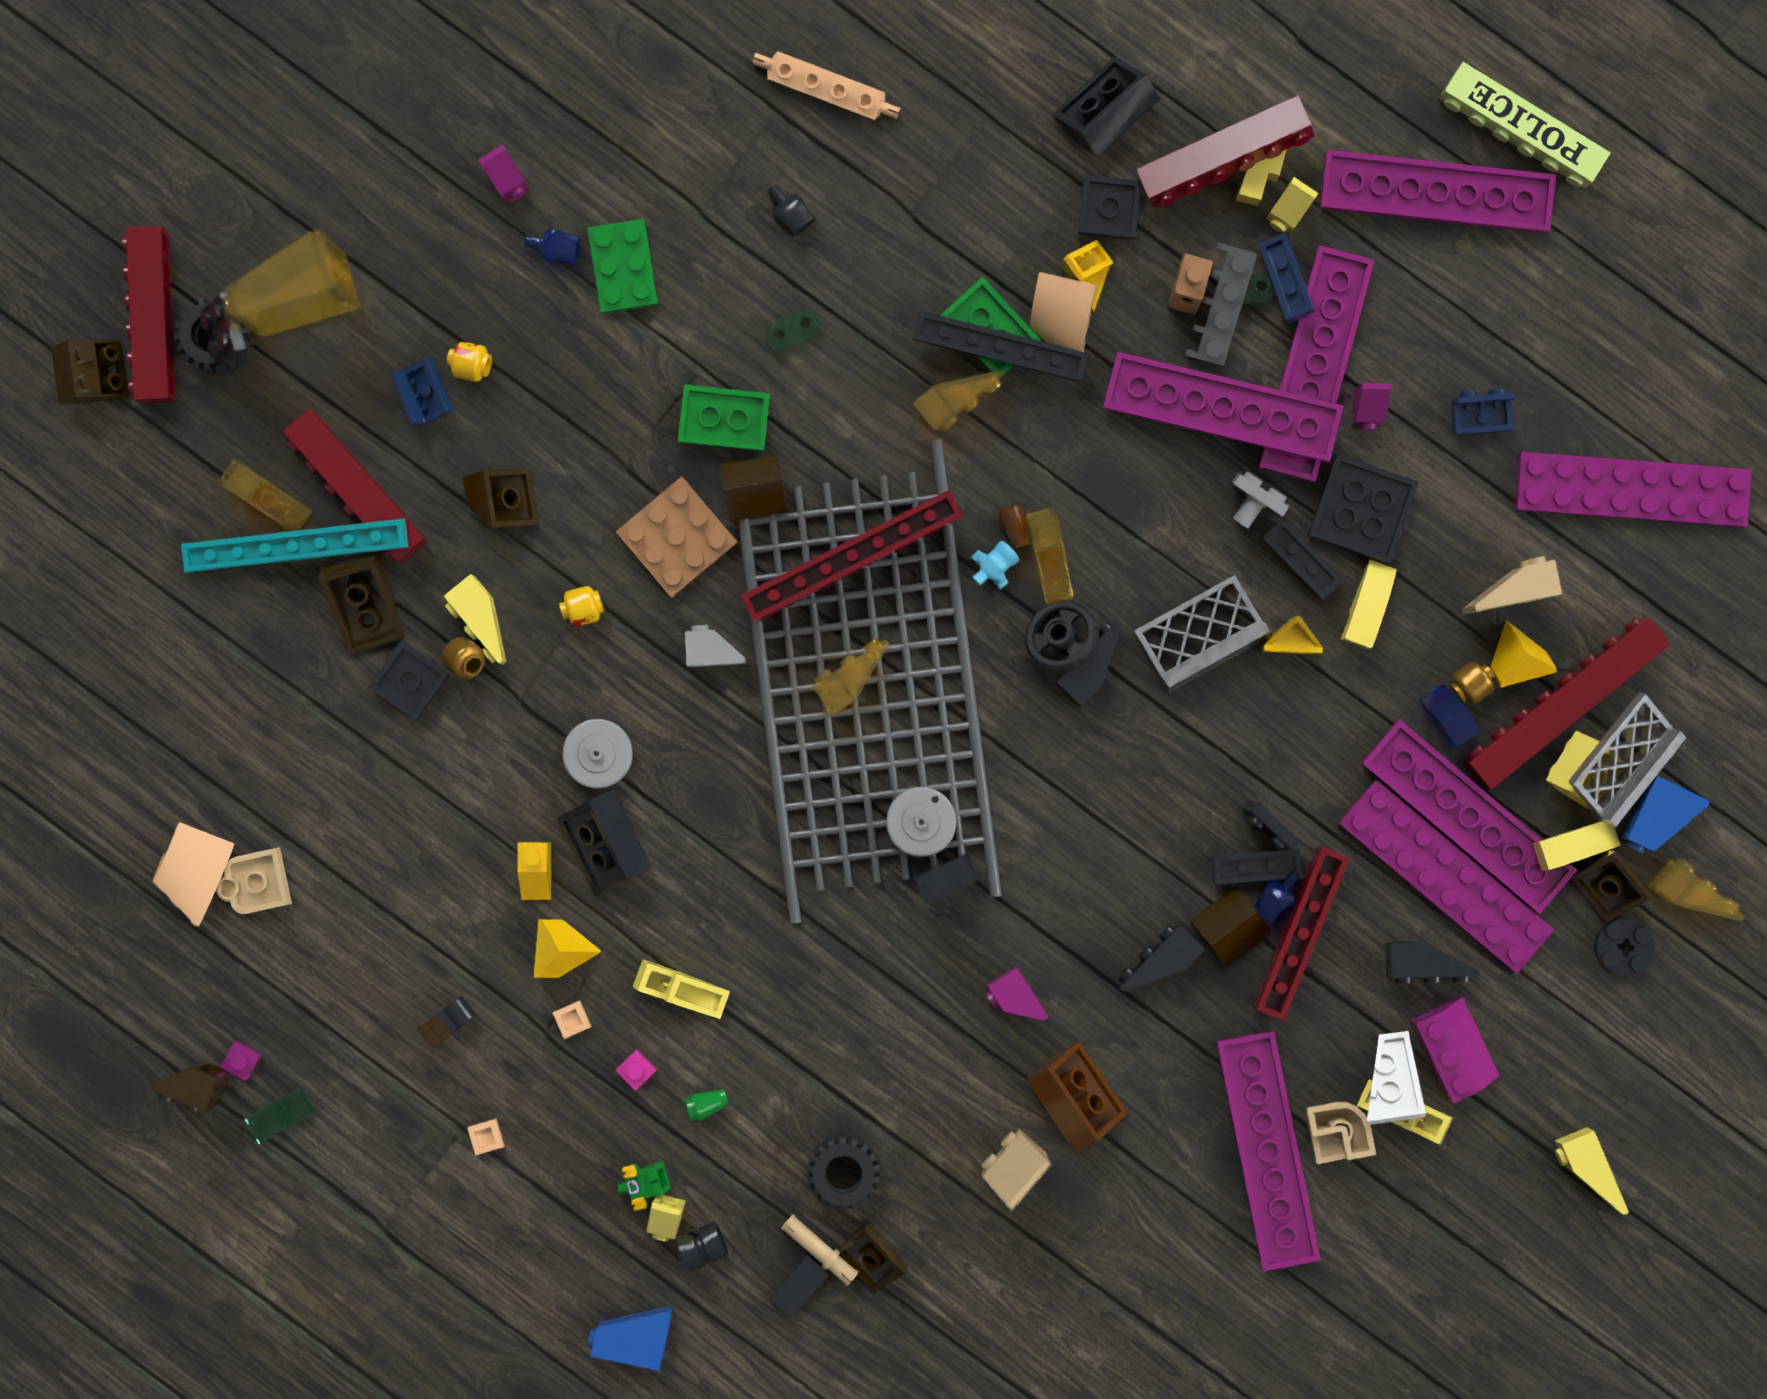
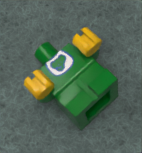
[618,1161,671,1211]

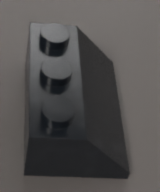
[1052,56,1160,157]
[557,790,651,896]

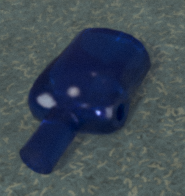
[525,229,580,265]
[1253,871,1301,925]

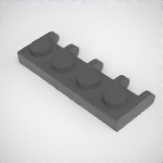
[1185,243,1257,366]

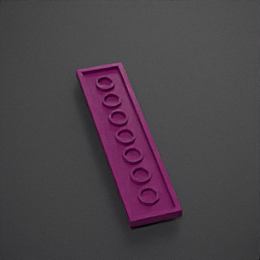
[1319,150,1556,234]
[1258,245,1375,483]
[1103,352,1344,463]
[1515,452,1751,528]
[1360,719,1577,914]
[1338,779,1554,974]
[1216,1030,1321,1272]

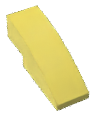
[1235,150,1286,206]
[1341,559,1397,650]
[1533,821,1620,871]
[633,959,730,1019]
[1357,1079,1453,1144]

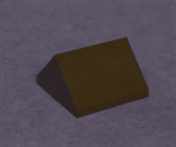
[721,455,787,522]
[1570,850,1652,923]
[1190,886,1271,967]
[837,1220,907,1294]

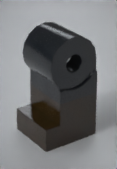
[417,996,476,1049]

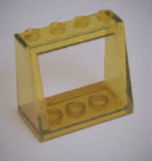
[224,230,361,337]

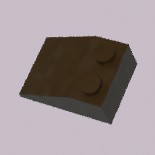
[318,551,405,654]

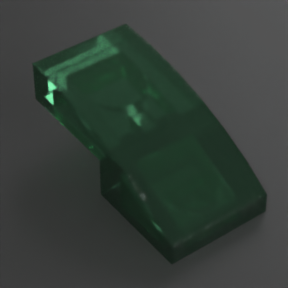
[244,1087,314,1144]

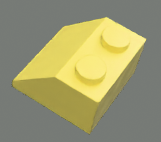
[1546,731,1624,810]

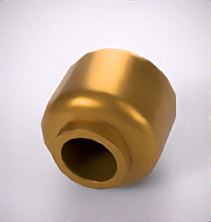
[442,637,485,680]
[1450,662,1495,704]

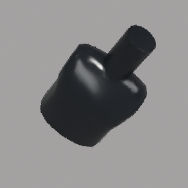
[768,185,816,238]

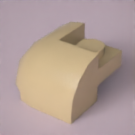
[1305,1102,1376,1164]

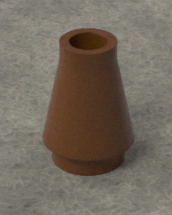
[998,504,1029,549]

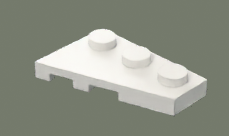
[1366,1031,1426,1125]

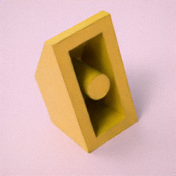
[518,842,551,900]

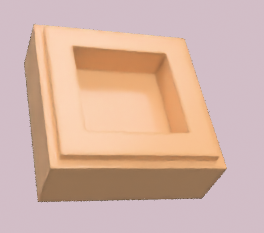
[553,1000,592,1039]
[467,1118,505,1156]

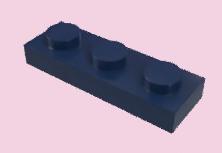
[1259,232,1316,323]

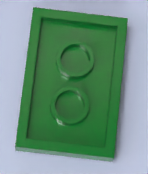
[587,219,658,314]
[940,277,1041,380]
[678,384,770,452]

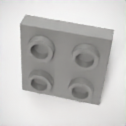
[1232,472,1289,528]

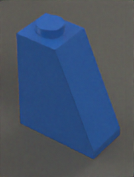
[1620,776,1710,854]
[587,1306,673,1371]

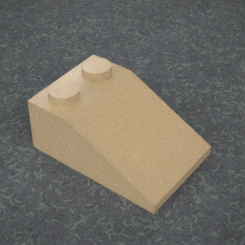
[1462,556,1562,615]
[981,1129,1051,1209]

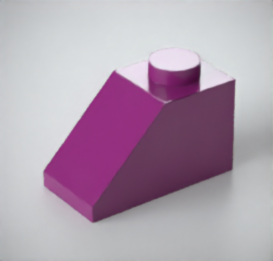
[478,145,529,202]
[1351,383,1392,431]
[986,966,1048,1020]

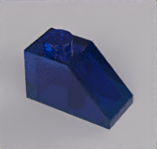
[1418,684,1482,748]

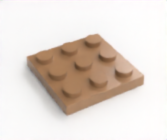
[616,476,738,598]

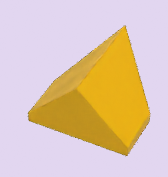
[1061,240,1113,312]
[1260,615,1323,654]
[1490,620,1557,687]
[534,919,602,978]

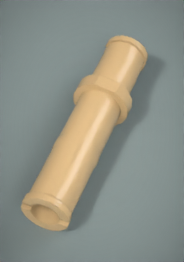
[781,1214,859,1286]

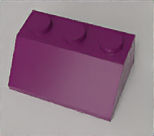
[1409,996,1500,1104]

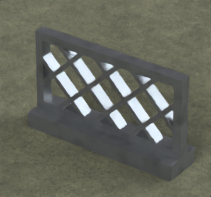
[1134,575,1271,693]
[1568,692,1686,827]

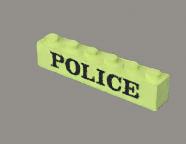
[1439,62,1610,188]

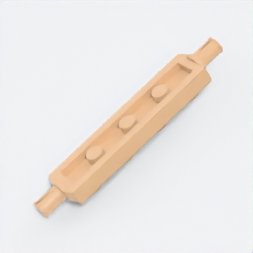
[752,51,901,120]

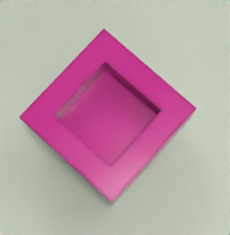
[615,1049,657,1091]

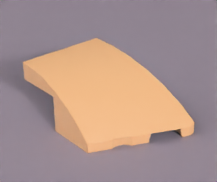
[1030,272,1097,352]
[152,823,234,927]

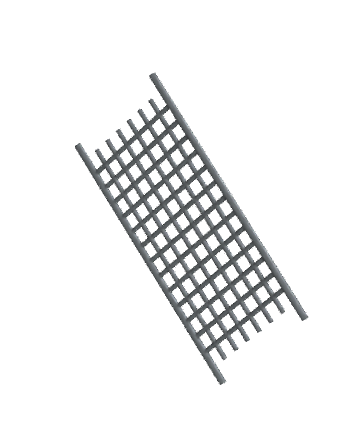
[738,439,1002,924]

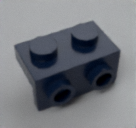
[390,358,453,426]
[1451,389,1515,436]

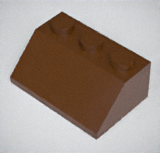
[1026,1041,1128,1152]

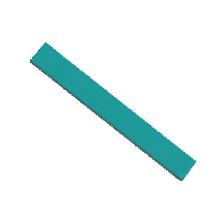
[181,519,409,573]

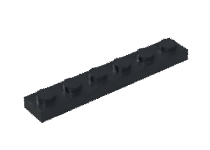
[913,311,1088,383]

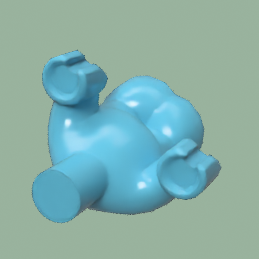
[971,540,1019,590]

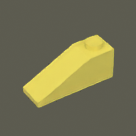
[1555,1127,1629,1215]

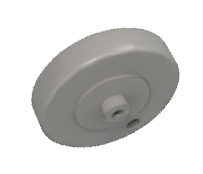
[562,719,633,788]
[886,787,956,857]

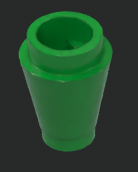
[684,1089,729,1122]

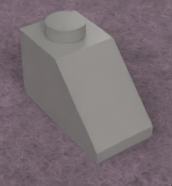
[685,625,746,668]

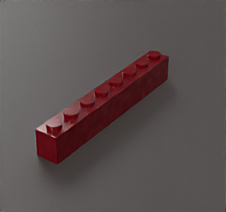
[741,490,963,623]
[1463,617,1671,790]

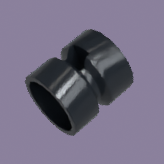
[677,1221,729,1272]

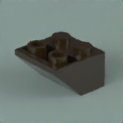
[51,340,128,404]
[150,1061,232,1113]

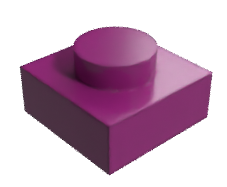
[221,1041,262,1081]

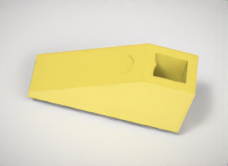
[444,574,506,664]

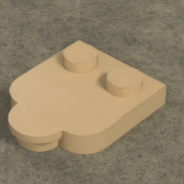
[216,847,292,914]

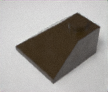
[463,468,539,529]

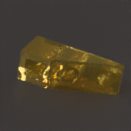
[913,371,1005,431]
[218,458,312,531]
[1025,508,1074,605]
[813,638,889,716]
[1647,859,1745,922]

